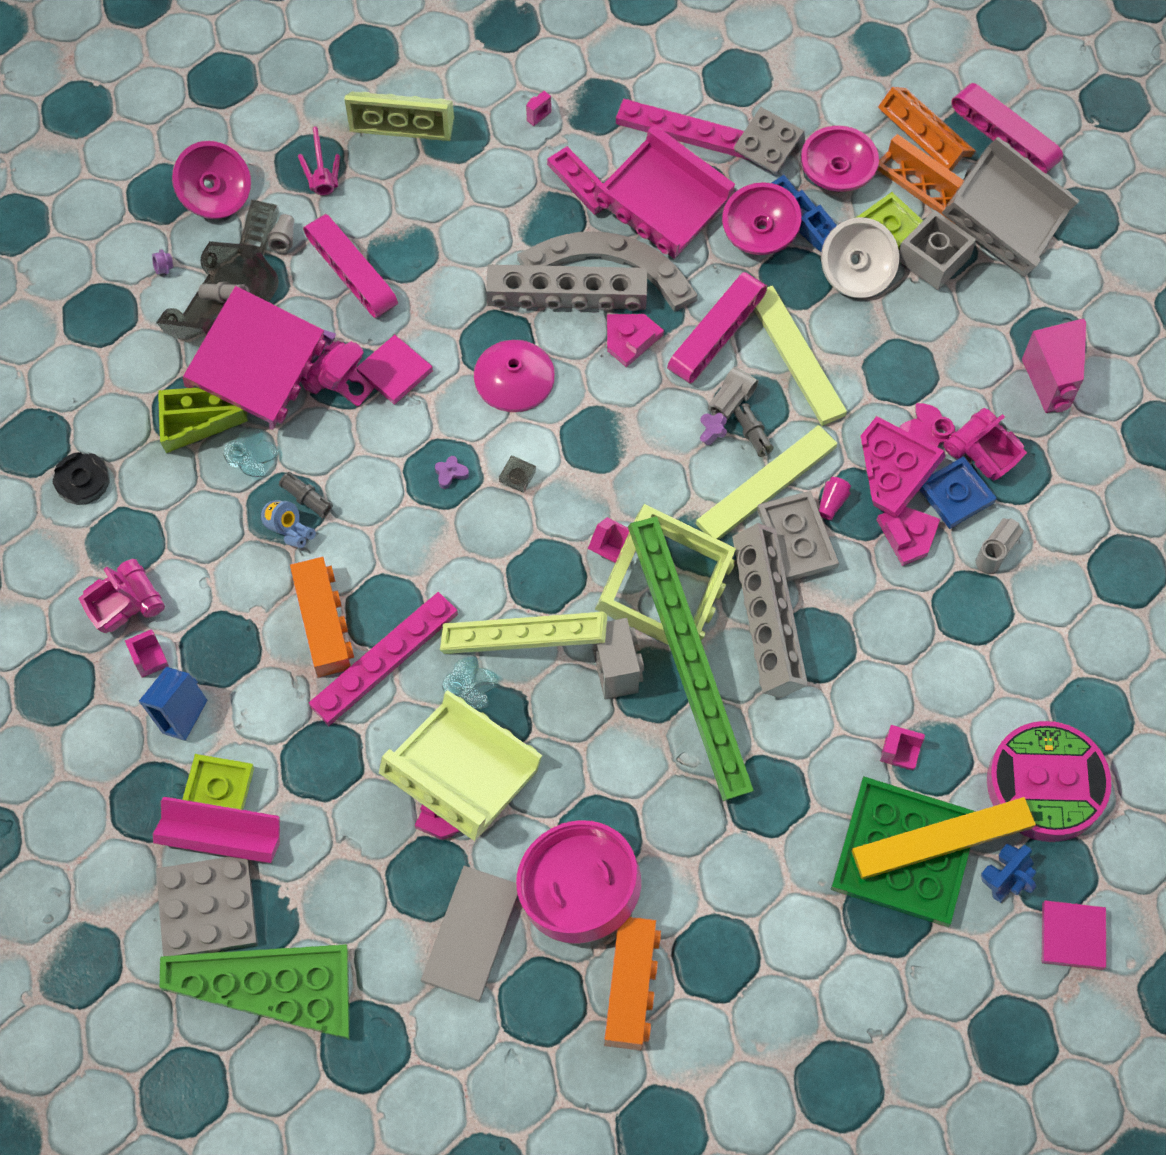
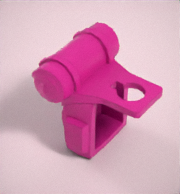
[300,341,374,407]
[943,408,1027,481]
[78,559,165,633]

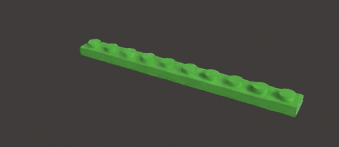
[628,516,754,801]

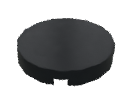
[53,452,110,505]

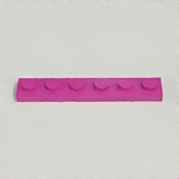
[616,99,752,161]
[308,592,458,726]

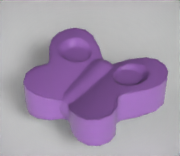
[700,413,727,445]
[435,456,469,489]

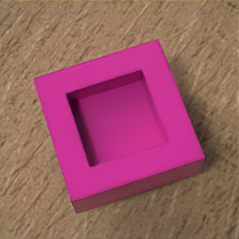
[526,91,551,127]

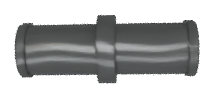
[733,404,774,457]
[279,471,333,518]

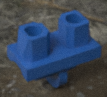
[981,844,1036,903]

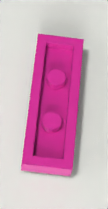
[547,146,604,215]

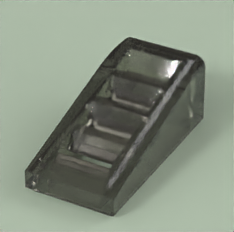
[239,199,279,255]

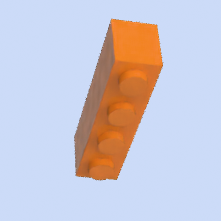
[290,557,355,678]
[604,917,661,1051]

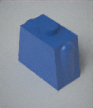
[139,667,208,741]

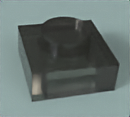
[499,455,536,493]

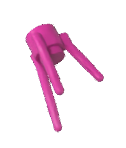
[298,126,340,195]

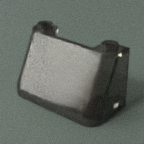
[156,241,279,348]

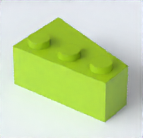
[158,387,248,453]

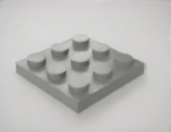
[156,856,258,956]

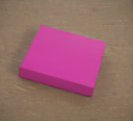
[356,334,433,405]
[1042,901,1106,970]

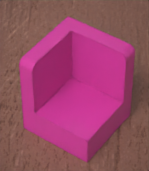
[588,517,629,563]
[125,629,169,678]
[880,725,925,770]

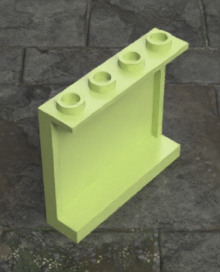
[379,690,542,841]

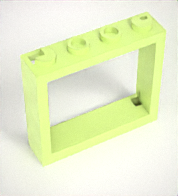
[595,504,736,645]

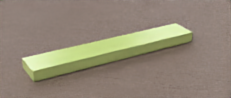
[754,286,847,426]
[696,425,838,540]
[440,612,607,654]

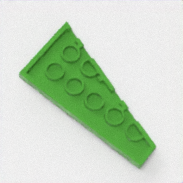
[159,944,350,1040]

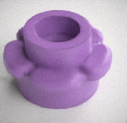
[152,249,173,275]

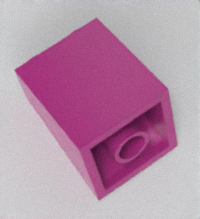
[1022,318,1086,413]

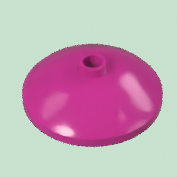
[801,125,879,192]
[172,141,251,219]
[722,182,801,255]
[474,340,555,412]

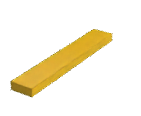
[852,797,1036,880]

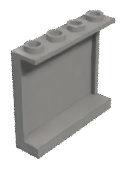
[942,137,1080,277]

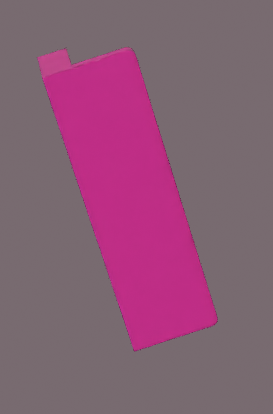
[153,797,280,863]

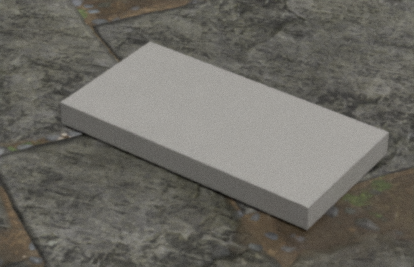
[421,866,518,1002]

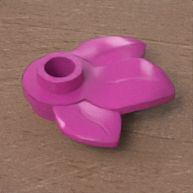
[900,403,955,447]

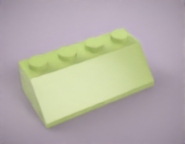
[344,92,454,141]

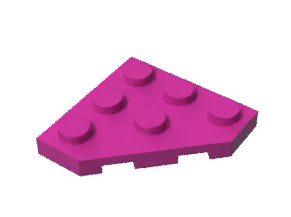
[860,416,946,518]

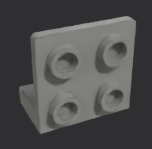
[734,107,805,174]

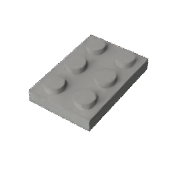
[757,491,839,582]

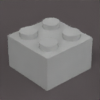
[899,210,976,290]
[592,618,644,699]

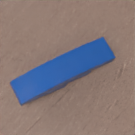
[771,175,837,253]

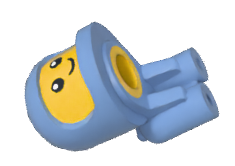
[261,500,316,548]

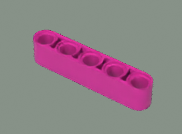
[951,83,1063,174]
[303,214,398,318]
[667,272,768,384]

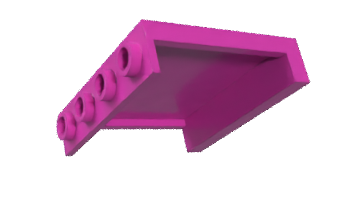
[594,124,735,259]
[183,286,326,430]

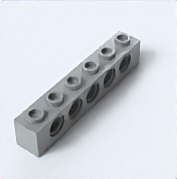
[486,264,647,311]
[732,523,808,698]

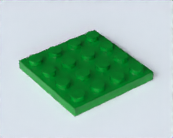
[830,776,976,928]

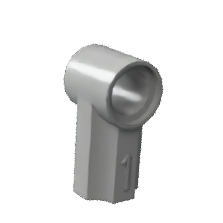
[708,367,759,420]
[976,518,1024,574]

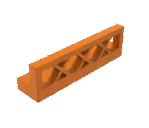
[878,87,976,171]
[877,134,964,225]

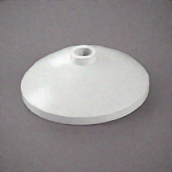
[821,218,899,298]

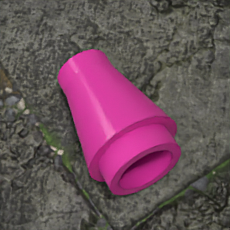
[818,477,851,520]

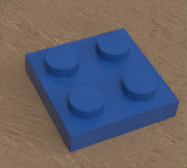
[920,456,997,529]

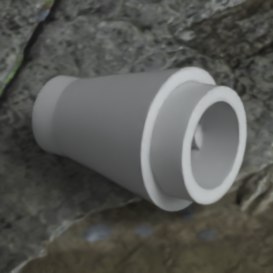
[267,214,295,253]

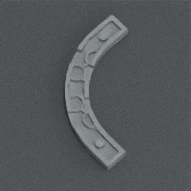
[517,232,697,312]

